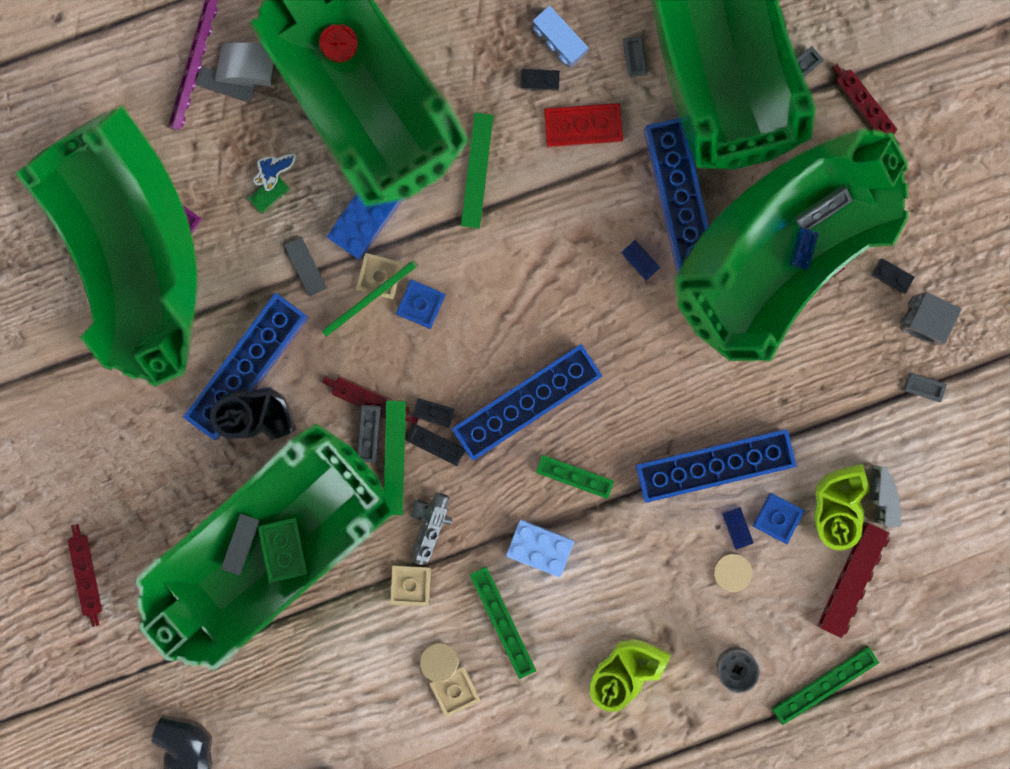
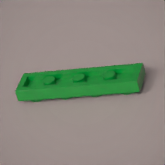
[536,455,614,499]

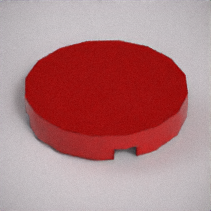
[319,24,358,63]

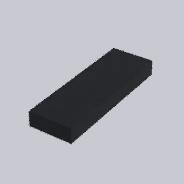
[406,424,466,466]

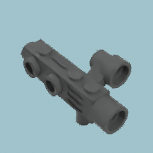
[411,492,452,565]

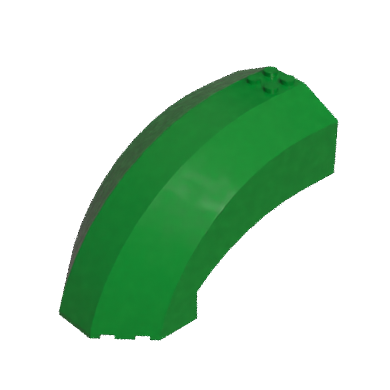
[249,0,468,206]
[651,0,816,170]
[15,105,197,386]
[675,129,908,361]
[136,424,394,670]

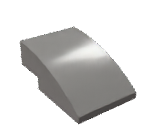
[215,42,276,87]
[869,465,901,527]

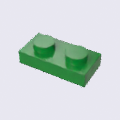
[248,175,290,214]

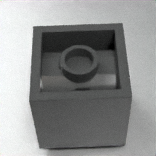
[899,292,962,346]

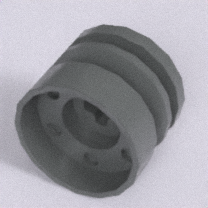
[716,647,760,693]

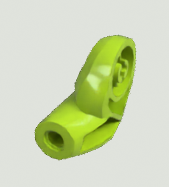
[814,463,870,550]
[590,639,671,712]

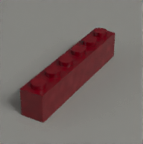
[817,522,890,638]

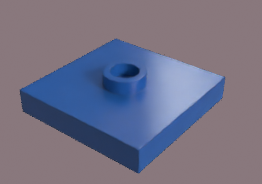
[396,279,446,329]
[752,493,805,544]

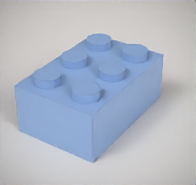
[506,519,574,577]

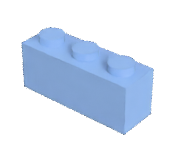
[532,5,588,68]

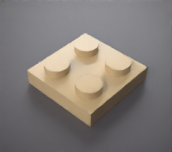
[356,253,403,300]
[390,565,431,606]
[429,665,481,718]

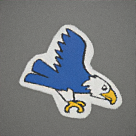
[254,154,296,191]

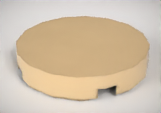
[714,554,752,592]
[420,643,459,683]

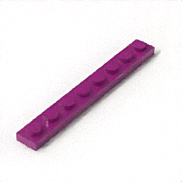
[167,0,218,130]

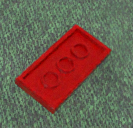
[544,103,623,148]

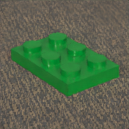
[258,518,308,584]

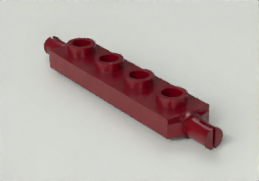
[831,63,900,145]
[322,376,419,425]
[67,524,103,627]

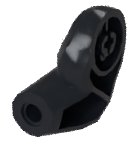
[210,387,297,441]
[151,715,212,769]

